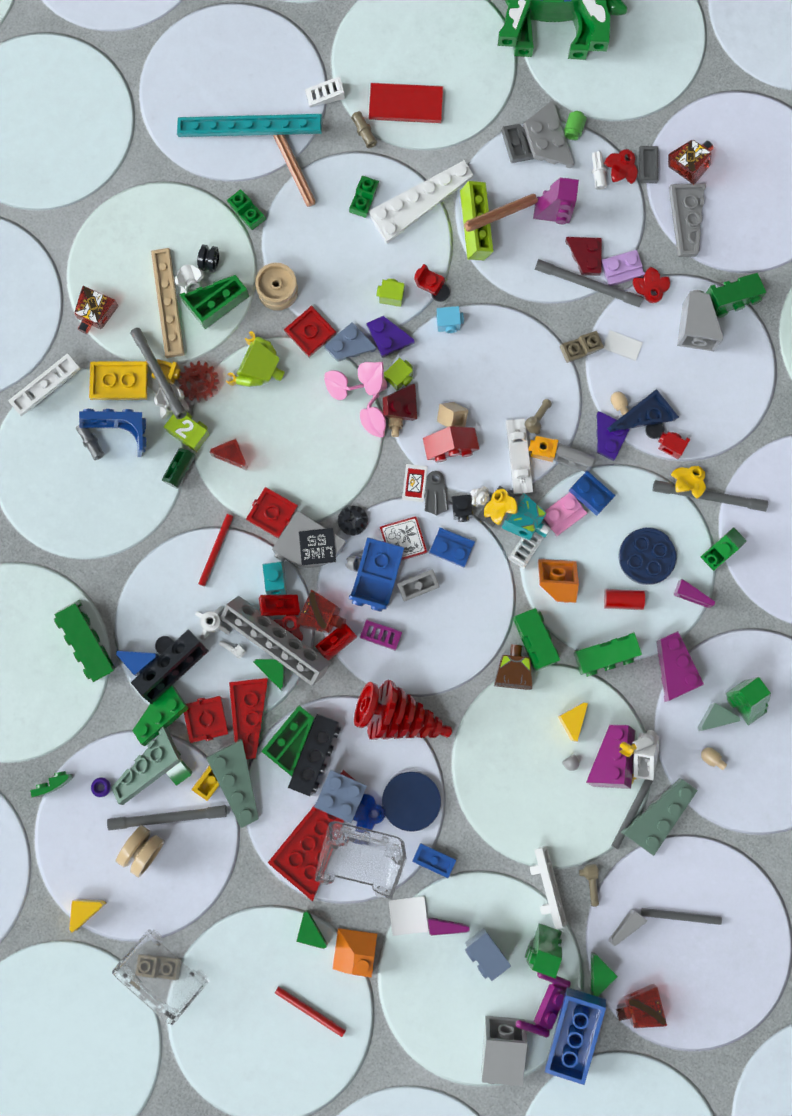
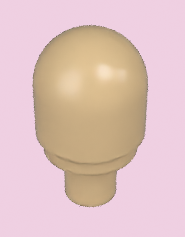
[611,391,629,415]
[388,417,403,437]
[701,747,727,770]

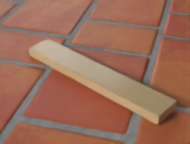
[151,248,185,358]

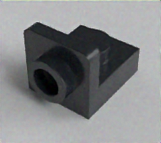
[451,495,473,522]

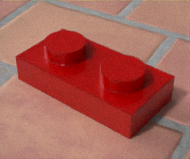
[259,595,300,616]

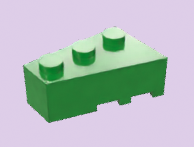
[706,273,767,318]
[513,608,560,672]
[261,705,314,777]
[525,923,562,979]

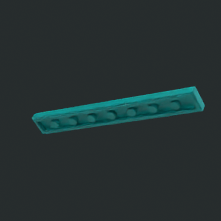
[177,114,323,137]

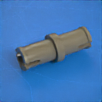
[351,111,377,149]

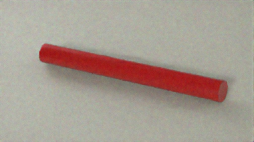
[198,514,234,587]
[275,986,346,1037]

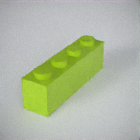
[460,181,493,261]

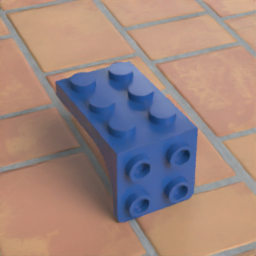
[79,408,146,457]
[349,537,405,612]

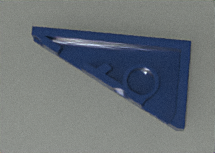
[607,389,679,432]

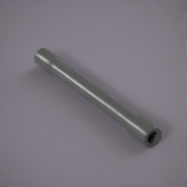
[535,259,643,307]
[130,328,187,419]
[652,480,768,512]
[107,805,227,831]

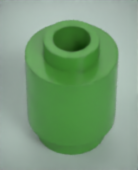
[564,111,587,141]

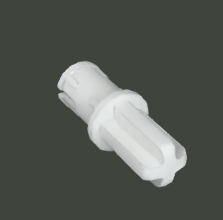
[592,151,607,190]

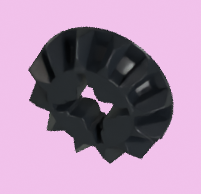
[338,505,368,536]

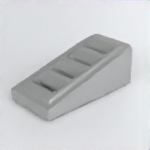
[608,909,647,946]

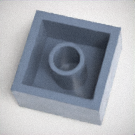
[314,770,367,823]
[465,928,511,981]

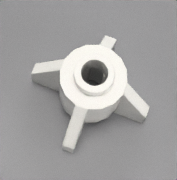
[175,265,207,294]
[154,383,189,419]
[195,606,230,641]

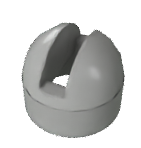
[345,556,361,572]
[562,754,580,771]

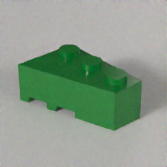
[179,275,249,329]
[574,632,642,677]
[725,677,771,726]

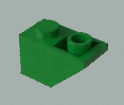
[701,527,747,571]

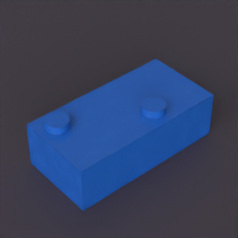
[545,987,606,1085]

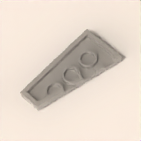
[669,184,706,257]

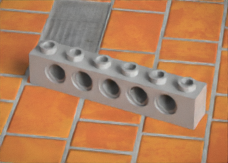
[220,596,331,686]

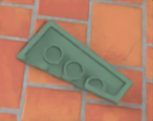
[111,727,182,805]
[206,739,259,828]
[621,778,698,856]

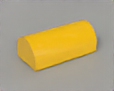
[191,765,219,801]

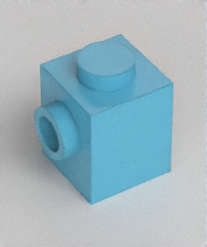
[436,306,464,333]

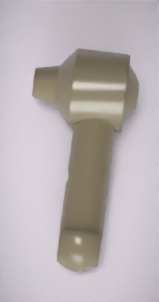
[524,399,552,435]
[579,864,599,907]

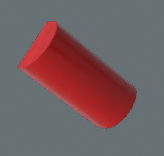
[604,589,645,610]
[315,624,357,661]

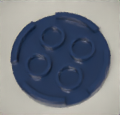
[618,528,677,585]
[382,772,441,832]

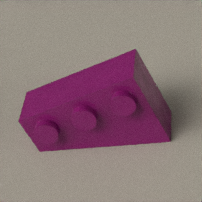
[533,177,579,225]
[656,631,704,702]
[586,725,636,789]

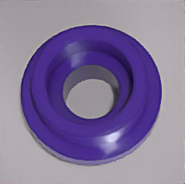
[91,777,111,797]

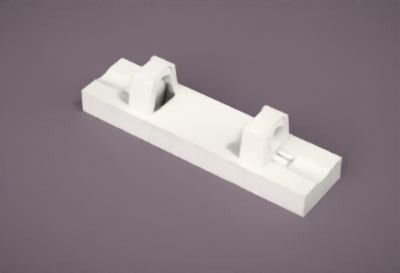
[8,353,81,416]
[506,419,533,495]
[530,846,567,929]

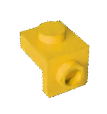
[151,359,181,384]

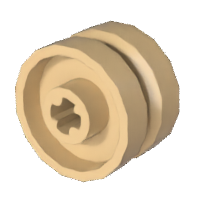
[255,263,298,310]
[116,825,165,878]

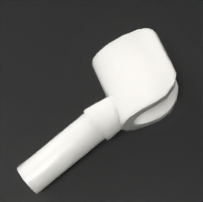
[219,641,246,658]

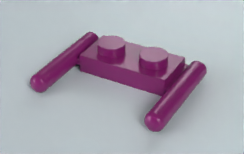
[516,972,571,1038]

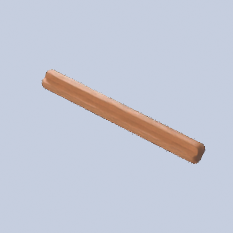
[273,135,316,207]
[464,194,538,232]

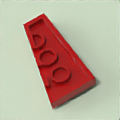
[229,678,268,759]

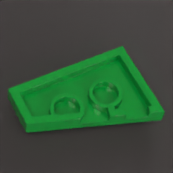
[132,685,189,746]

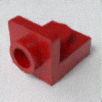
[414,264,446,296]

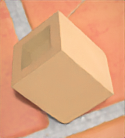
[437,402,468,427]

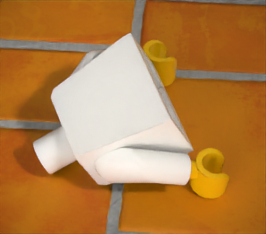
[619,730,659,784]

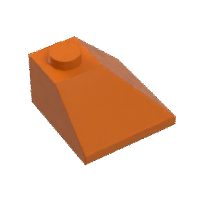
[538,559,579,603]
[333,928,377,978]

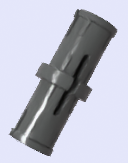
[76,425,105,460]

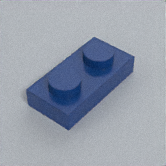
[412,843,456,878]

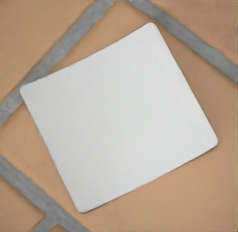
[389,897,429,936]

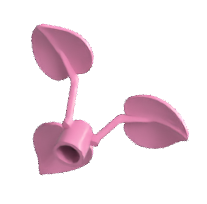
[324,362,387,438]

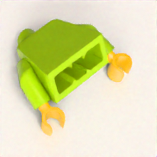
[226,331,285,387]

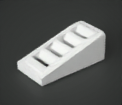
[305,77,345,107]
[508,532,544,569]

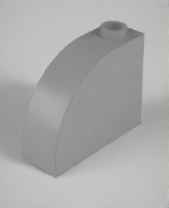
[272,511,346,568]

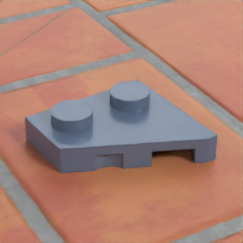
[324,322,376,362]

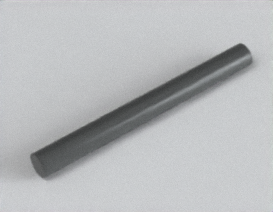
[611,779,653,849]
[641,908,722,925]

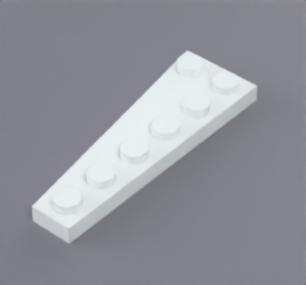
[369,160,473,244]

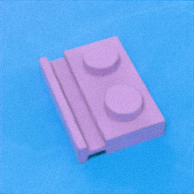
[601,250,645,286]

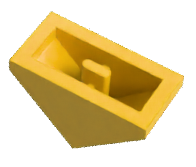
[558,703,588,742]
[69,899,107,933]

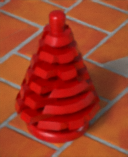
[354,680,452,740]

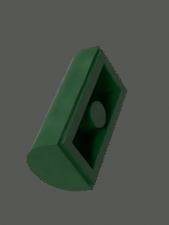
[161,448,196,489]

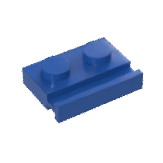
[569,471,616,516]
[429,528,475,568]

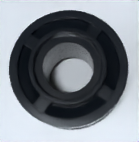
[197,244,219,273]

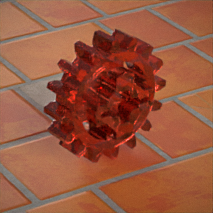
[178,361,220,403]

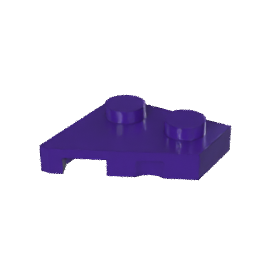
[366,316,415,358]
[596,411,630,461]

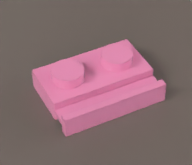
[544,492,587,537]

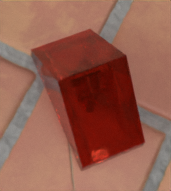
[210,439,248,471]

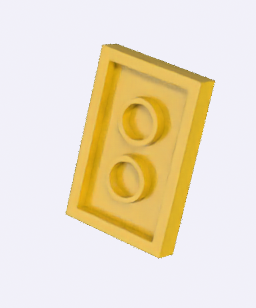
[89,361,148,400]

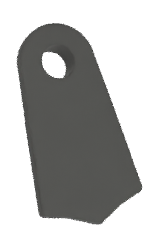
[424,471,448,516]

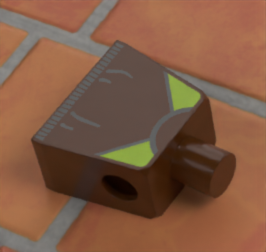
[494,644,532,690]

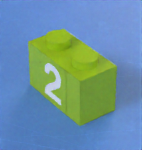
[164,411,210,453]

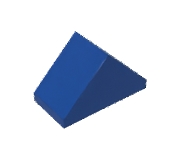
[116,651,159,676]

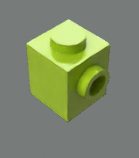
[376,279,405,307]
[384,358,413,391]

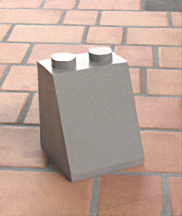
[677,290,723,352]
[481,1016,528,1086]

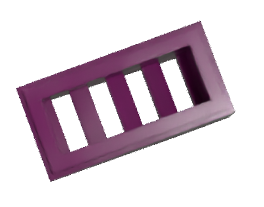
[674,579,715,608]
[360,620,402,651]
[428,917,470,936]

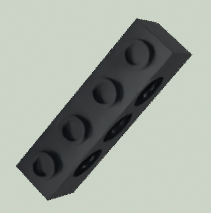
[131,629,209,704]
[288,714,341,796]

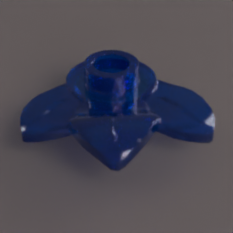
[353,794,385,833]

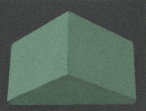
[697,703,740,731]

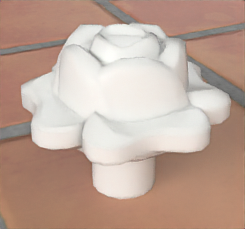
[470,486,490,508]

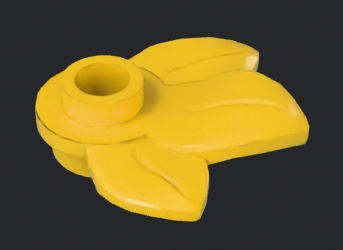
[671,466,706,499]
[484,489,518,525]

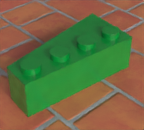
[54,599,116,682]

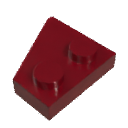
[565,237,602,276]
[383,384,417,421]

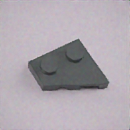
[501,124,533,163]

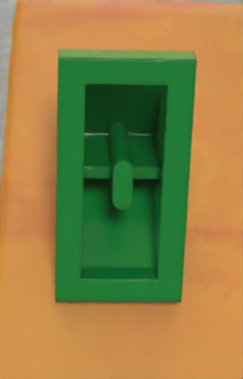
[253,659,285,691]
[296,910,328,949]
[591,953,618,997]

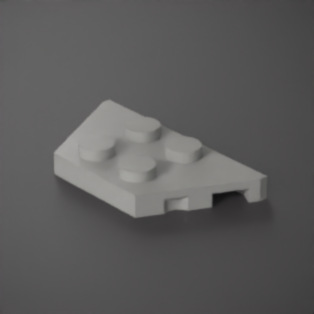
[523,101,574,168]

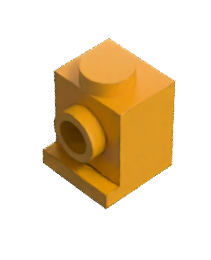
[528,436,558,462]

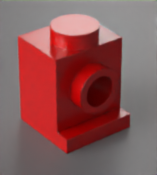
[658,432,690,459]

